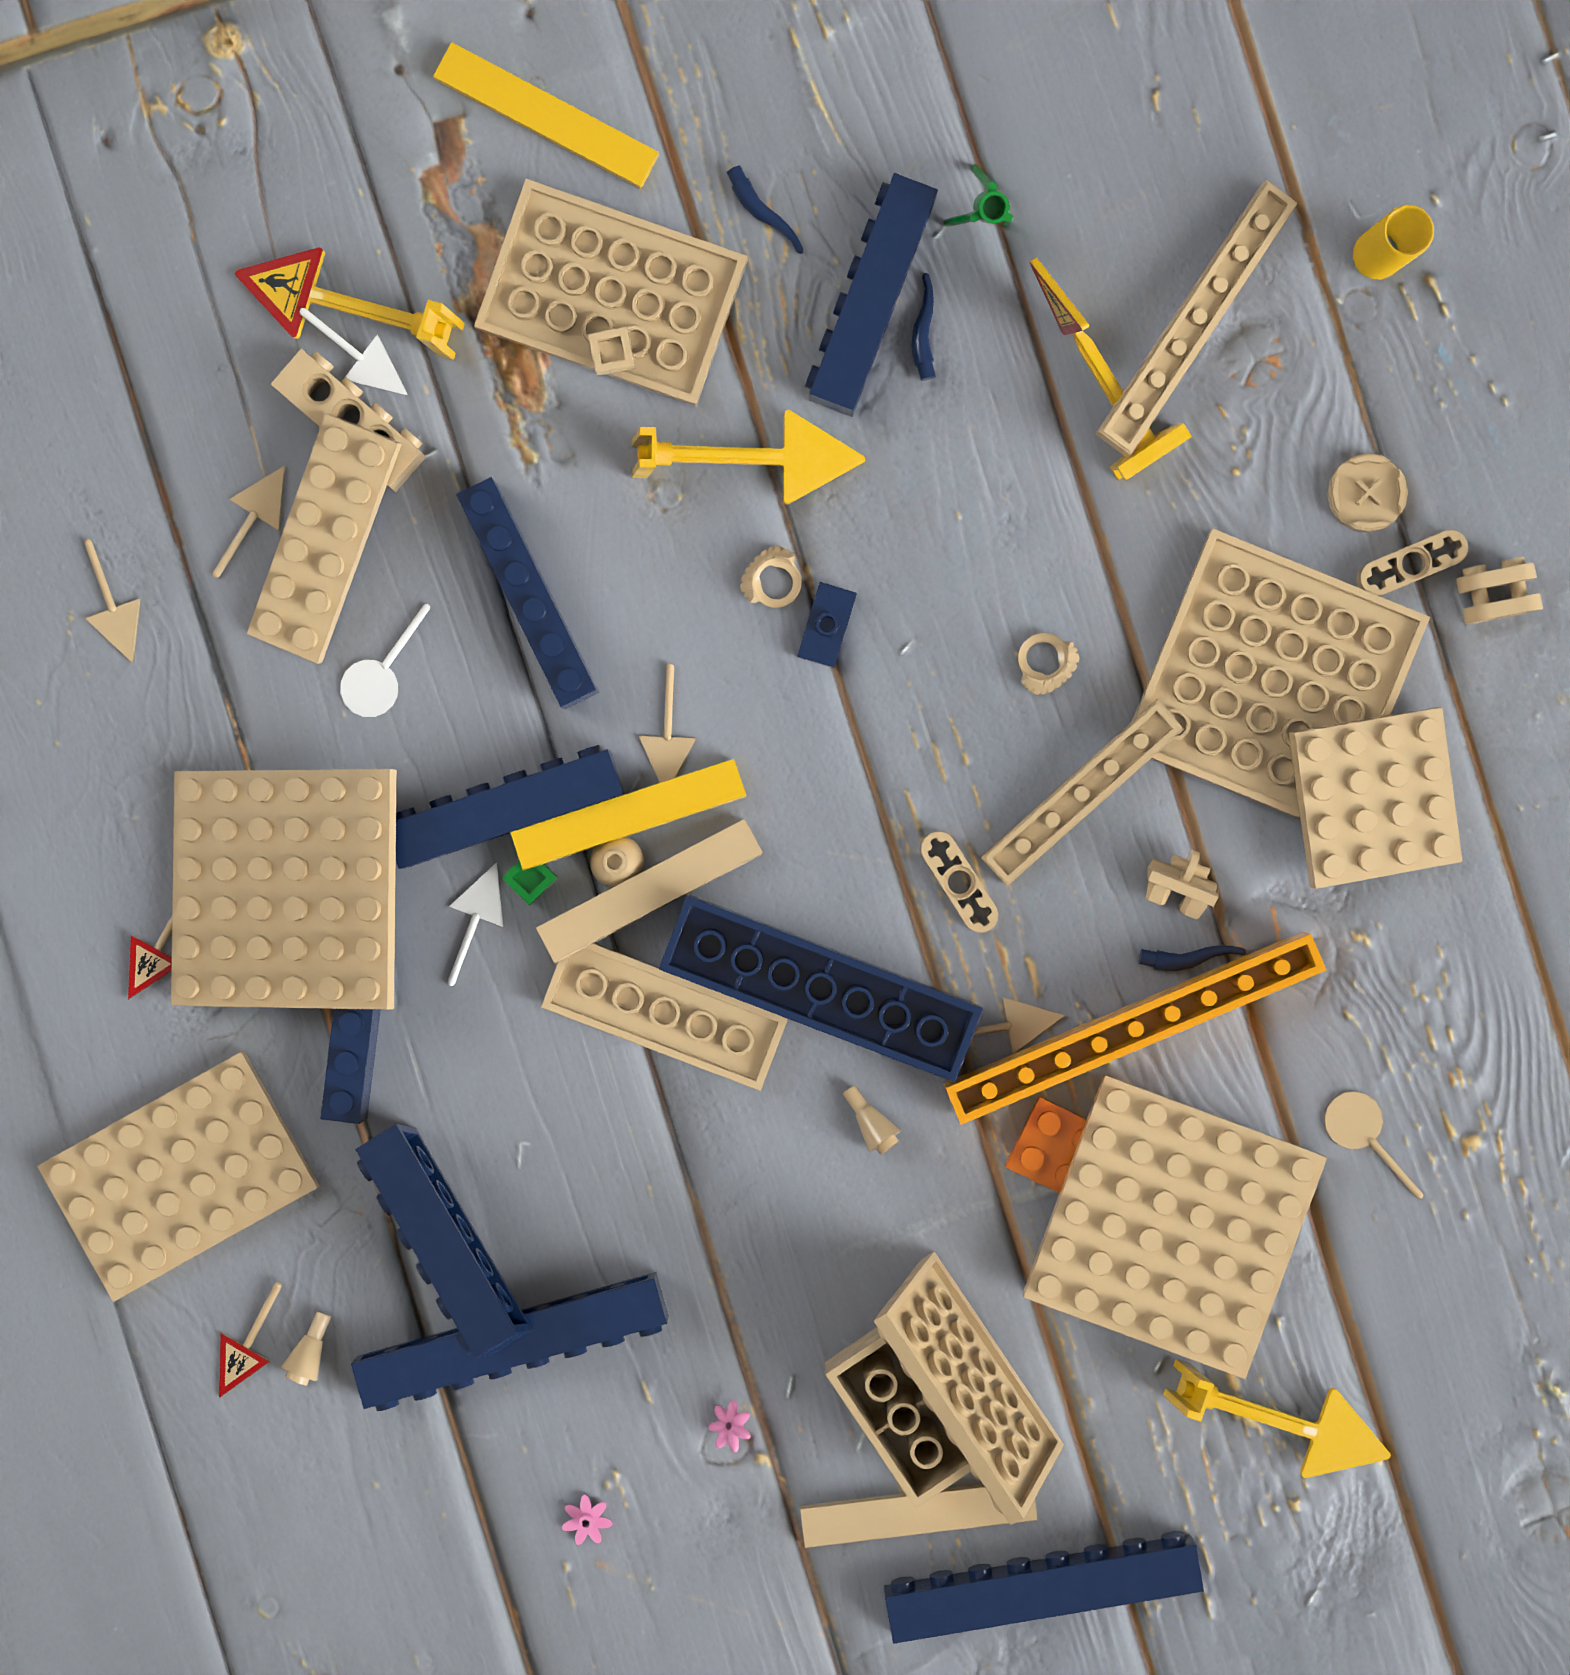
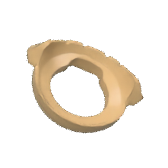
[740,546,802,608]
[1018,633,1079,695]

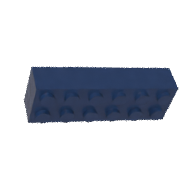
[355,1124,533,1358]

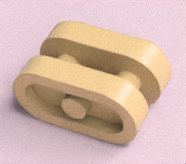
[1456,557,1543,625]

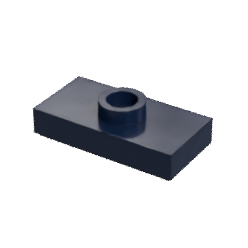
[797,582,857,668]

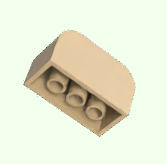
[825,1327,971,1509]

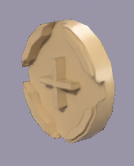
[1327,453,1408,533]

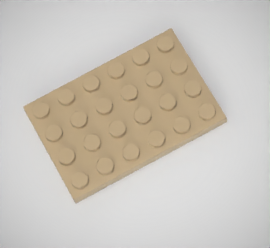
[474,179,748,406]
[37,1051,320,1302]
[873,1251,1064,1525]

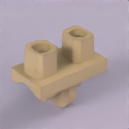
[1145,850,1218,920]

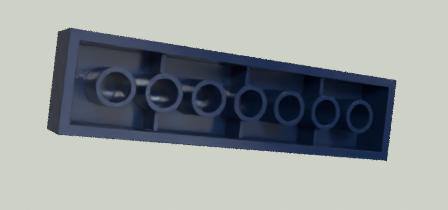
[659,894,983,1082]

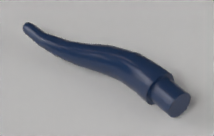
[727,165,803,254]
[911,273,936,381]
[1138,945,1246,971]

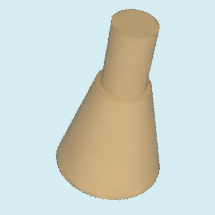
[843,1085,901,1155]
[281,1311,331,1386]

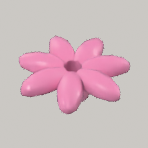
[708,1400,751,1452]
[562,1494,613,1545]

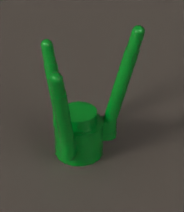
[943,164,1013,227]

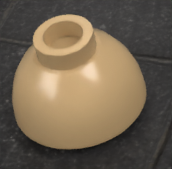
[590,837,644,888]

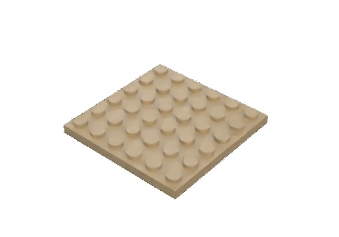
[1132,528,1430,820]
[171,769,397,1010]
[1022,1074,1327,1380]

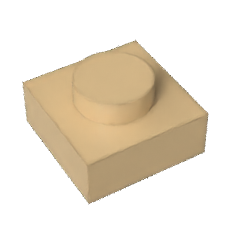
[588,327,635,376]

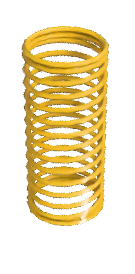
[1353,205,1434,280]

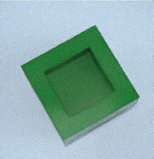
[502,860,558,905]

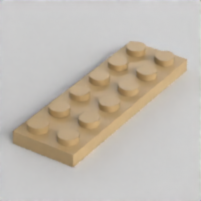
[247,413,402,664]
[541,943,788,1091]

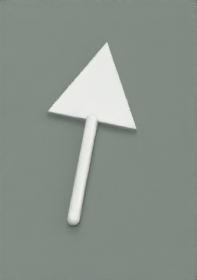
[300,308,407,395]
[447,862,504,986]

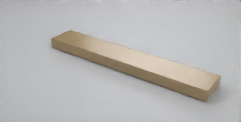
[981,700,1184,886]
[536,819,763,964]
[800,1484,1038,1548]

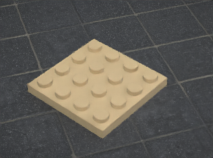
[1289,707,1463,889]

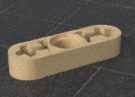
[1356,530,1468,596]
[920,831,998,933]

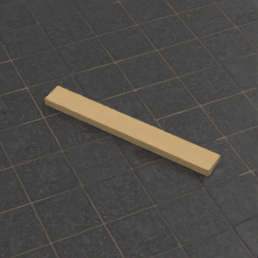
[1095,180,1297,457]

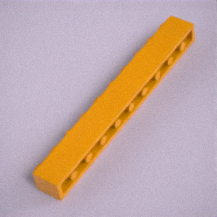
[943,932,1326,1125]

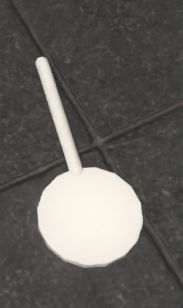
[340,604,430,717]

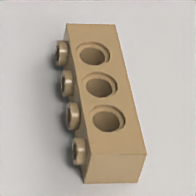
[271,349,426,492]

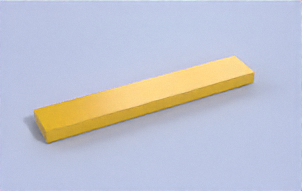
[433,42,659,190]
[510,759,747,871]

